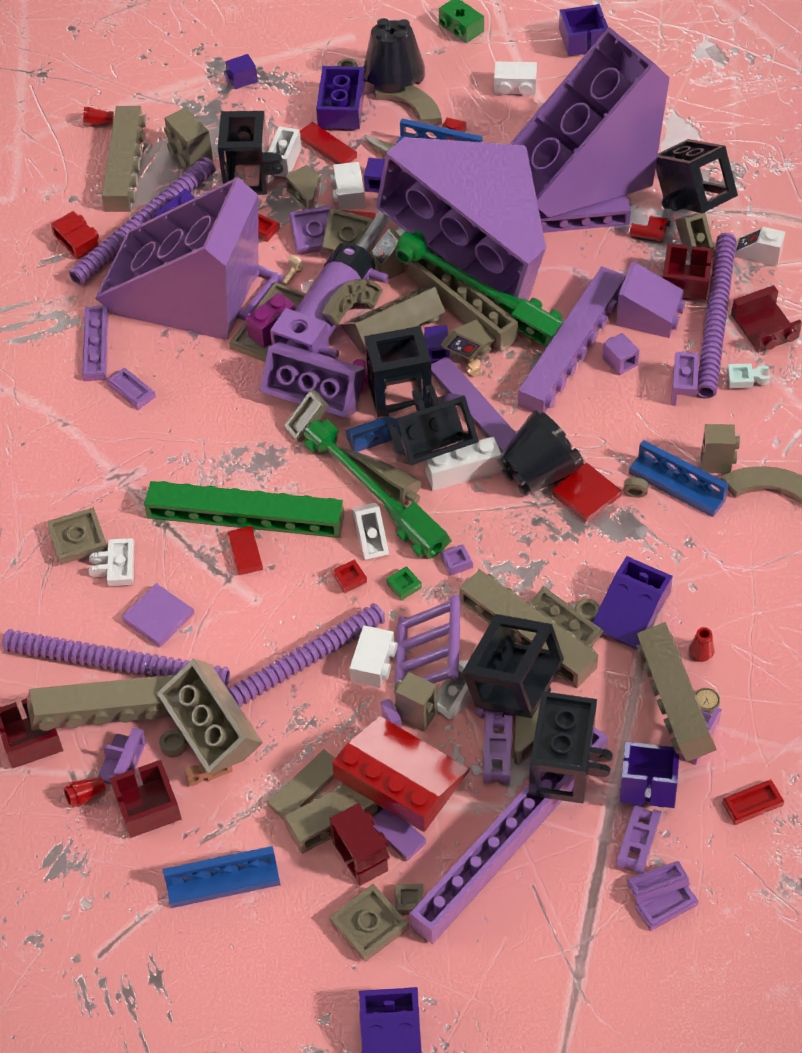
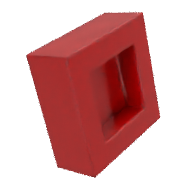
[442,117,467,141]
[333,559,367,593]

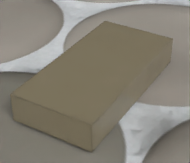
[284,390,329,442]

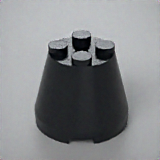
[363,18,425,92]
[497,409,584,497]

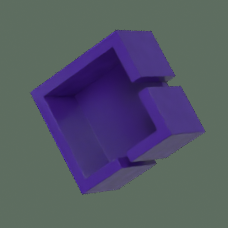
[559,4,608,56]
[619,742,679,808]

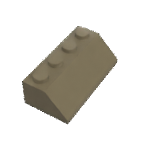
[341,287,445,349]
[157,658,263,774]

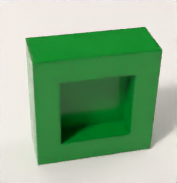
[386,566,422,601]

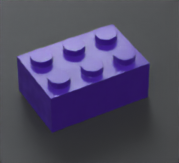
[316,66,365,129]

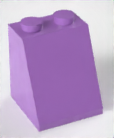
[616,262,686,338]

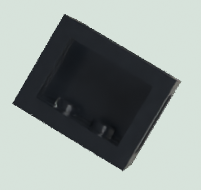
[218,111,283,195]
[656,139,738,214]
[364,326,432,417]
[383,384,479,465]
[462,614,564,719]
[528,691,613,804]

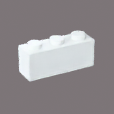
[425,437,502,491]

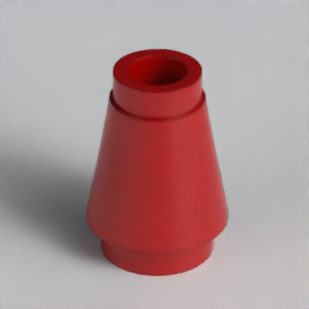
[83,105,114,126]
[689,627,715,662]
[64,776,106,807]

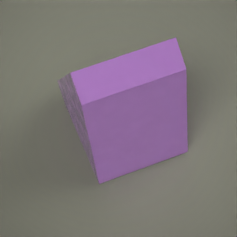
[510,27,670,217]
[376,137,546,305]
[95,177,259,340]

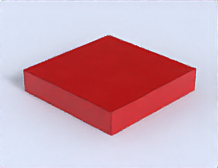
[552,462,622,523]

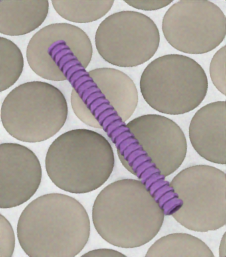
[69,157,216,285]
[697,233,736,398]
[227,603,385,707]
[2,629,230,687]

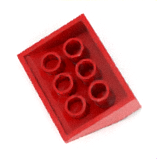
[332,716,470,832]

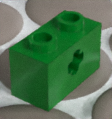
[438,0,484,43]

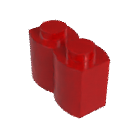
[50,211,99,259]

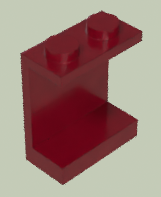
[731,285,802,353]

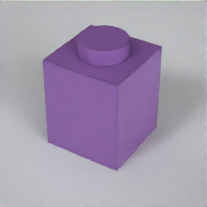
[603,333,640,375]

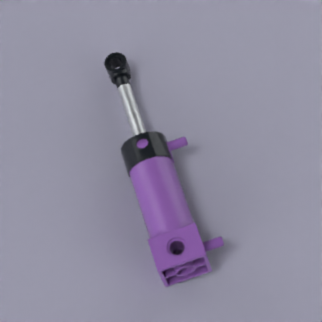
[270,211,390,359]

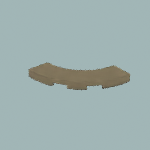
[375,85,442,124]
[322,279,383,326]
[721,466,802,504]

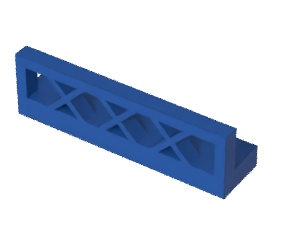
[396,118,483,144]
[345,418,391,452]
[629,440,729,517]
[163,846,281,908]

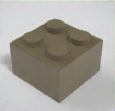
[164,107,213,169]

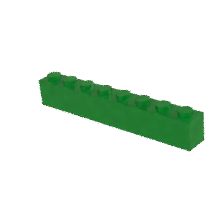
[144,481,344,538]

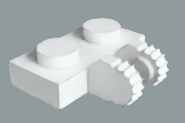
[89,538,135,586]

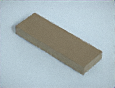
[531,586,604,647]
[267,749,335,821]

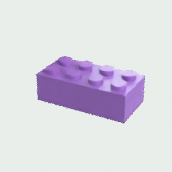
[260,342,365,418]

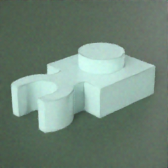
[727,364,770,388]

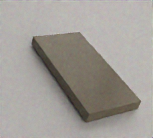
[229,282,306,362]

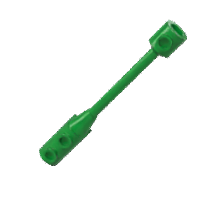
[395,230,564,348]
[304,418,452,558]

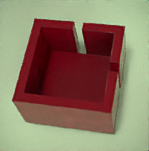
[663,243,713,300]
[0,698,64,769]
[109,760,182,838]
[329,803,390,886]

